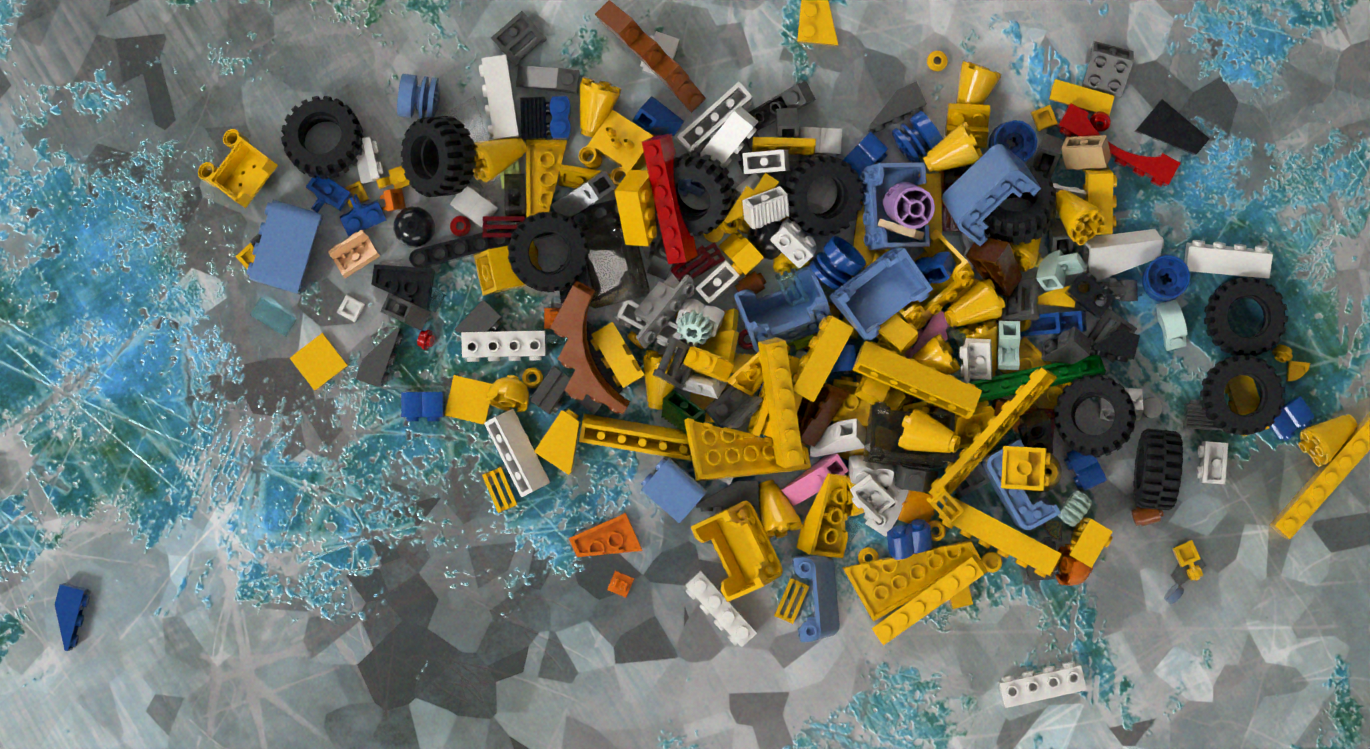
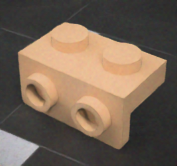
[328,230,380,278]

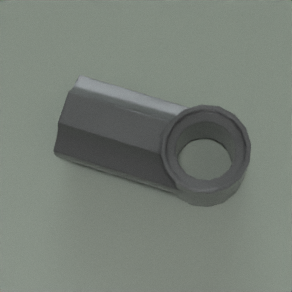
[1097,280,1138,301]

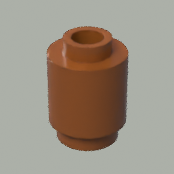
[735,271,767,295]
[1131,506,1164,527]

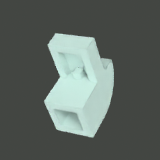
[1036,250,1087,291]
[1156,299,1188,351]
[997,321,1020,370]

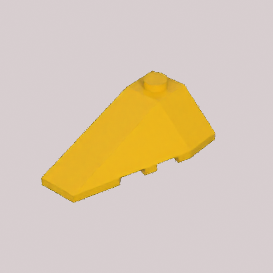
[796,473,848,558]

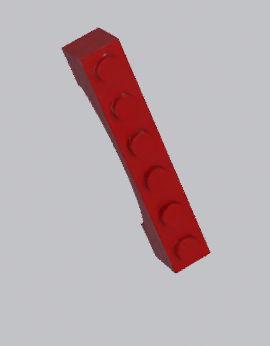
[1057,103,1180,187]
[642,134,698,264]

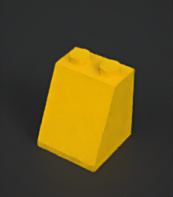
[474,241,542,296]
[534,409,581,475]

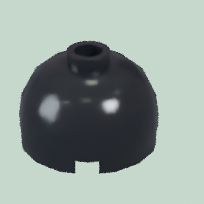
[393,206,435,248]
[747,221,782,260]

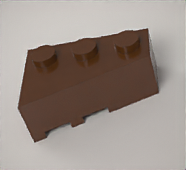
[965,237,1022,297]
[797,383,849,447]

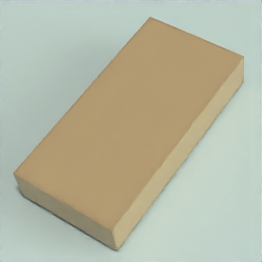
[878,219,924,240]

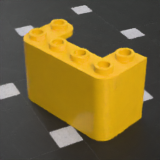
[898,229,975,329]
[691,501,783,602]

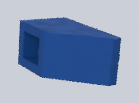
[632,96,684,136]

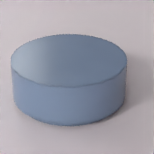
[1164,584,1184,604]

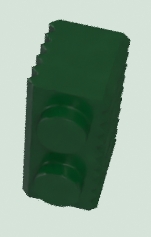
[661,390,706,435]

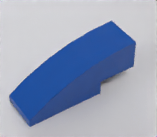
[1020,311,1087,337]

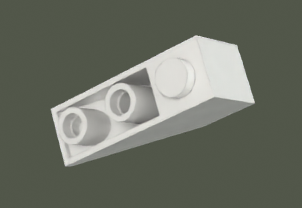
[807,418,866,458]

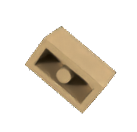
[1061,135,1111,170]

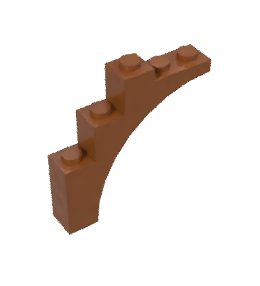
[595,0,706,113]
[550,281,631,414]

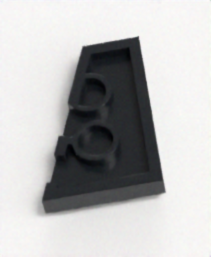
[1134,99,1210,155]
[371,264,435,310]

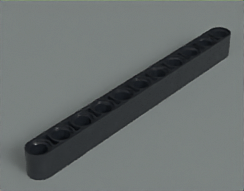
[409,199,620,268]

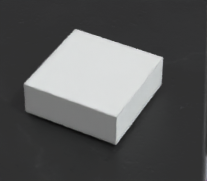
[337,294,366,323]

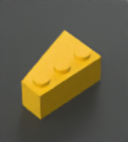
[590,322,645,388]
[1070,517,1113,568]

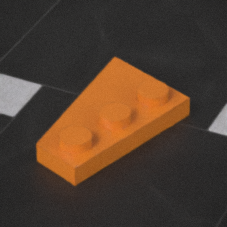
[569,513,643,557]

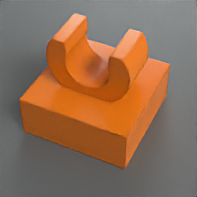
[380,189,406,211]
[544,308,560,329]
[607,570,634,598]

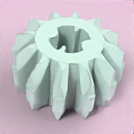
[677,309,713,346]
[1058,491,1092,527]

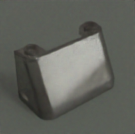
[582,212,650,309]
[863,402,955,468]

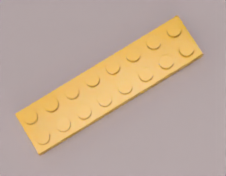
[929,367,1057,501]

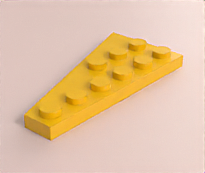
[684,418,811,481]
[842,540,981,622]

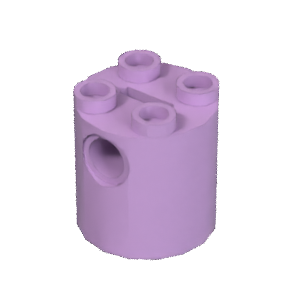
[883,181,935,229]

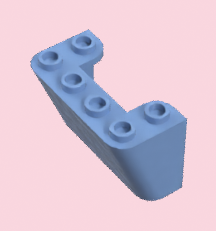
[860,163,930,250]

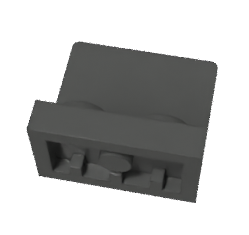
[1082,41,1134,97]
[704,384,763,429]

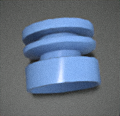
[397,73,440,119]

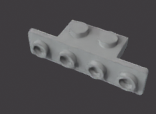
[634,274,696,349]

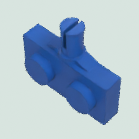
[306,176,352,213]
[340,194,386,237]

